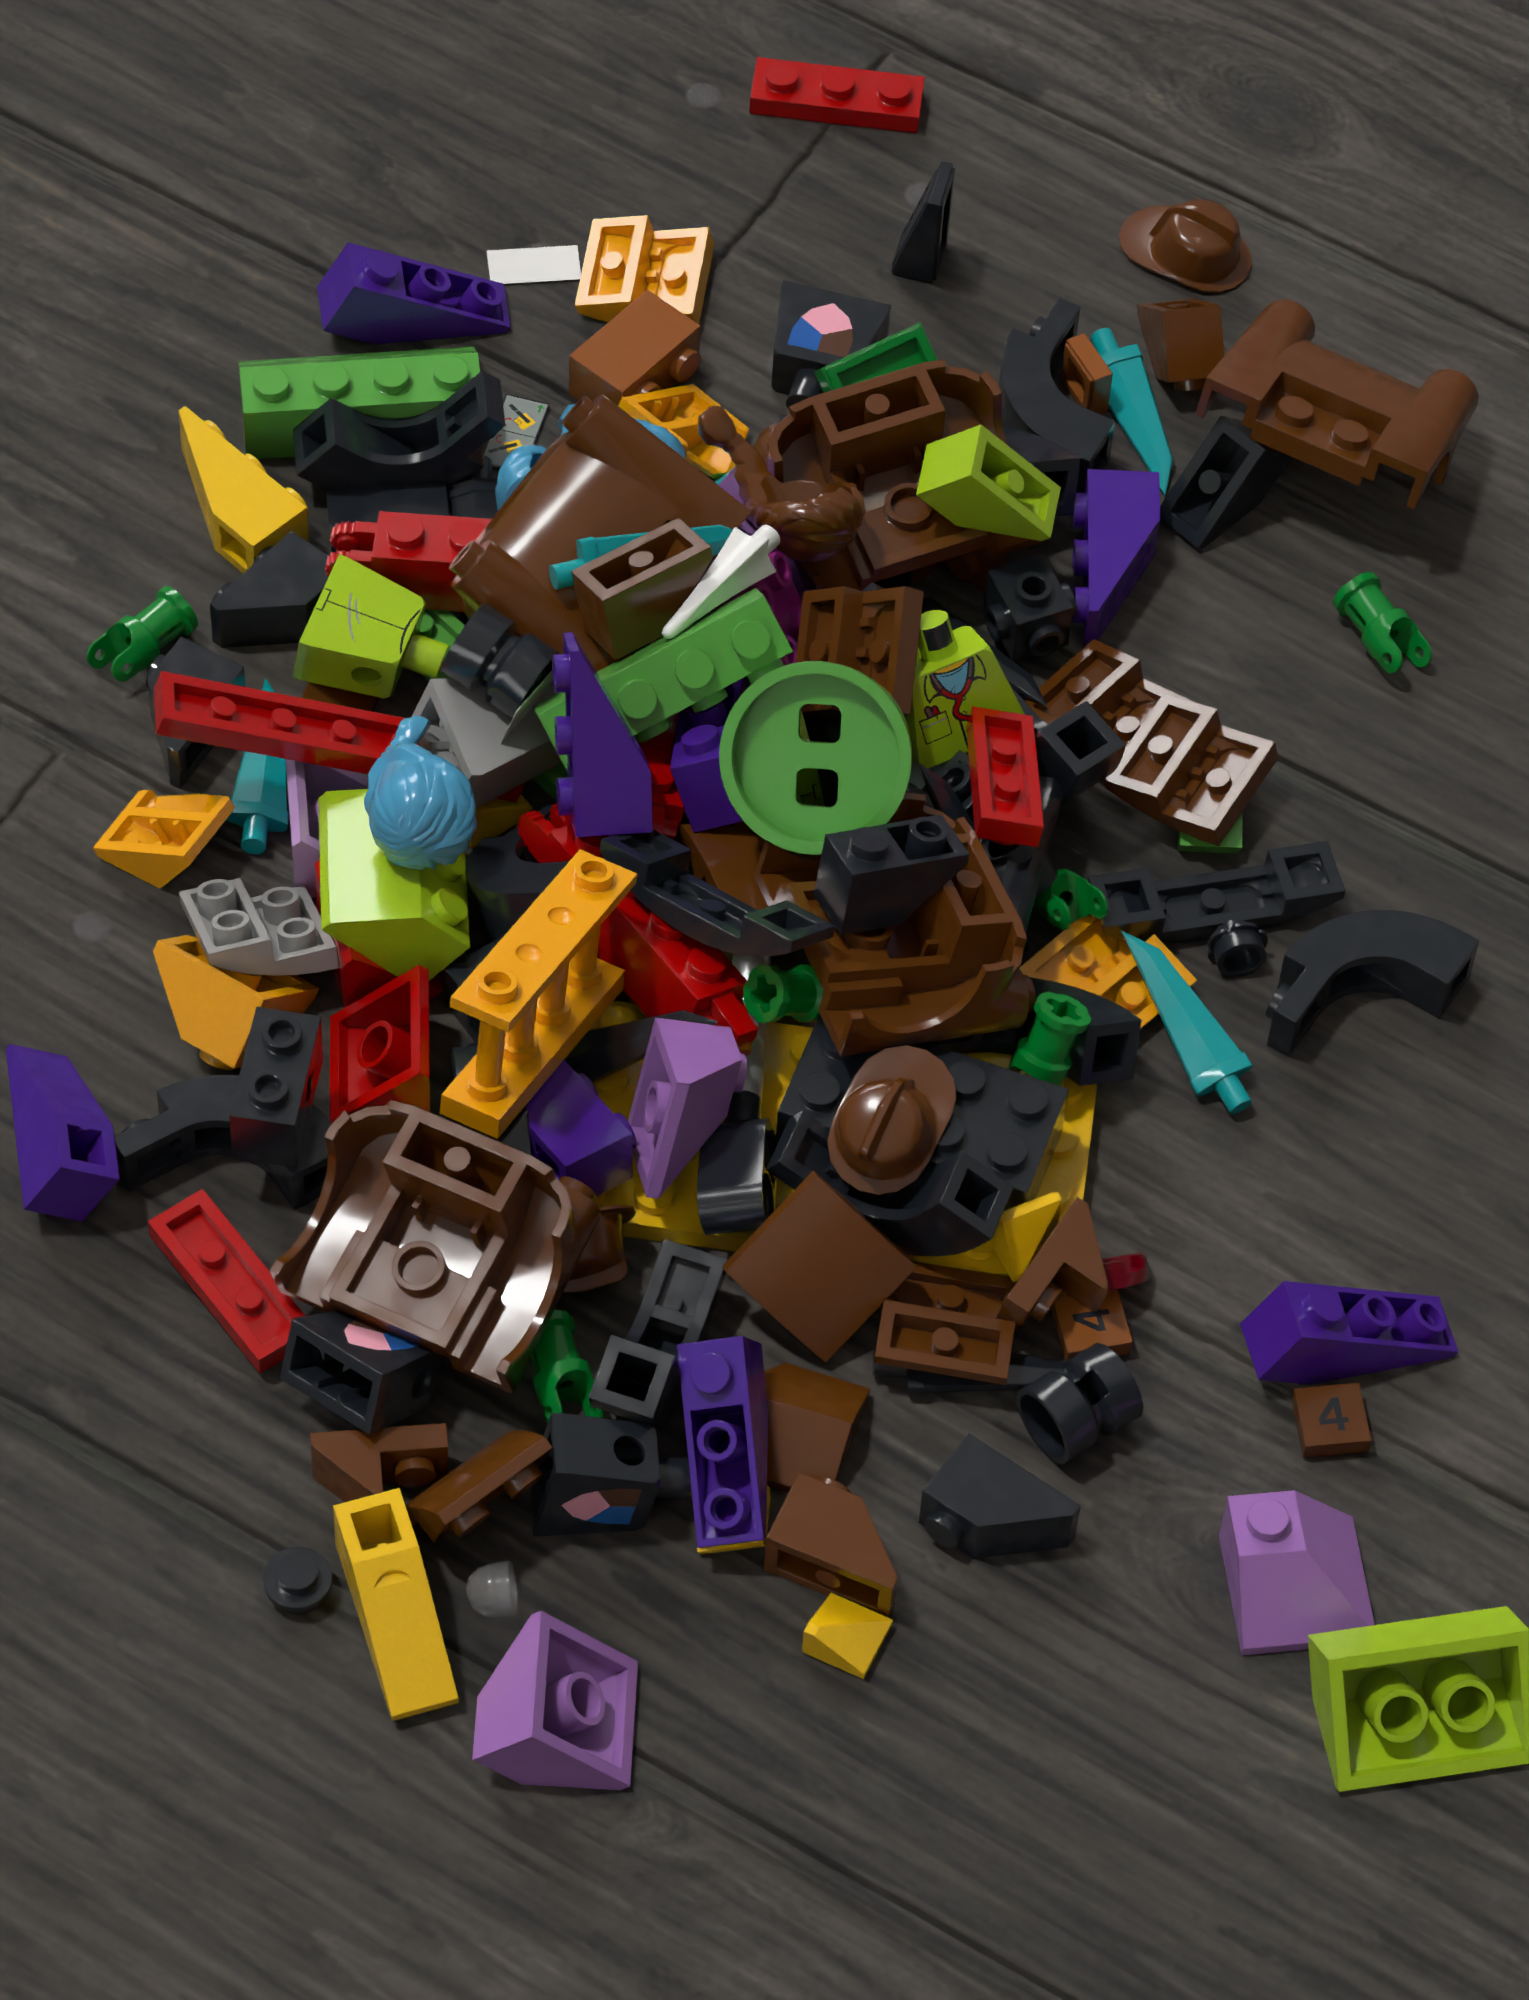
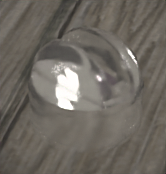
[466,1561,518,1618]

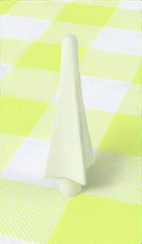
[662,525,780,640]

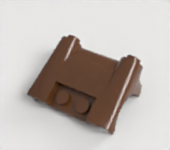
[1195,299,1479,509]
[753,359,1042,591]
[449,394,751,672]
[754,792,1035,1057]
[270,1100,601,1394]

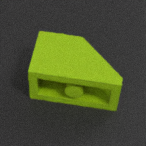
[916,425,1061,541]

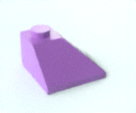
[628,1017,747,1198]
[1219,1490,1375,1656]
[472,1611,638,1790]

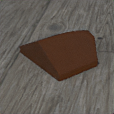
[764,1362,871,1493]

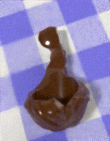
[698,406,866,564]

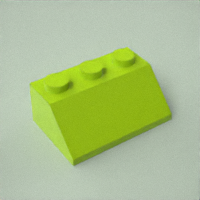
[318,789,470,980]
[1307,1606,1529,1792]

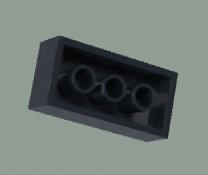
[776,1015,1069,1211]

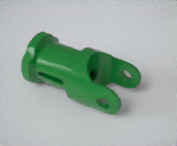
[1332,572,1432,673]
[86,586,199,682]
[1033,869,1108,930]
[744,965,824,1023]
[1008,992,1092,1086]
[531,1310,603,1424]

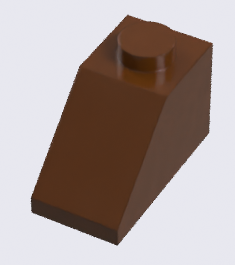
[1137,298,1225,391]
[571,518,713,660]
[764,1472,898,1618]

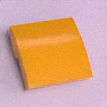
[575,215,715,324]
[1019,914,1197,1030]

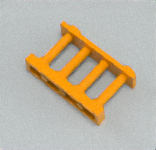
[440,849,637,1139]

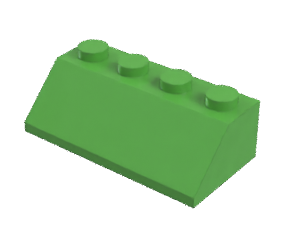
[238,347,480,459]

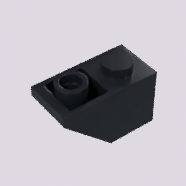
[210,531,329,648]
[814,814,970,935]

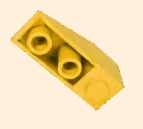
[178,406,309,573]
[333,1488,459,1721]

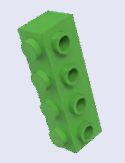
[533,588,793,770]

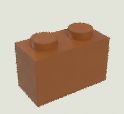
[569,289,701,406]

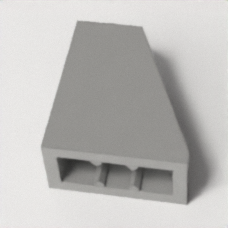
[412,678,562,808]

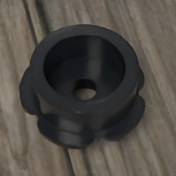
[1207,919,1268,977]

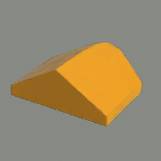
[618,384,749,480]
[93,790,235,889]

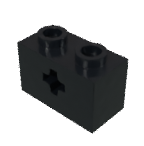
[229,1007,323,1168]

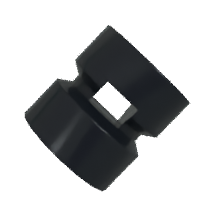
[441,603,560,718]
[1016,1343,1144,1465]

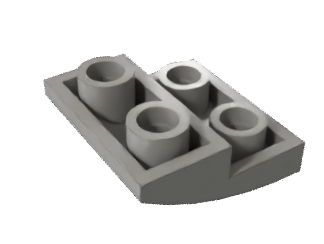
[179,878,339,976]

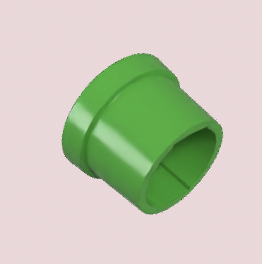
[719,661,912,855]

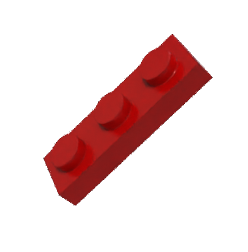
[749,57,925,133]
[966,706,1044,847]
[147,1189,306,1374]

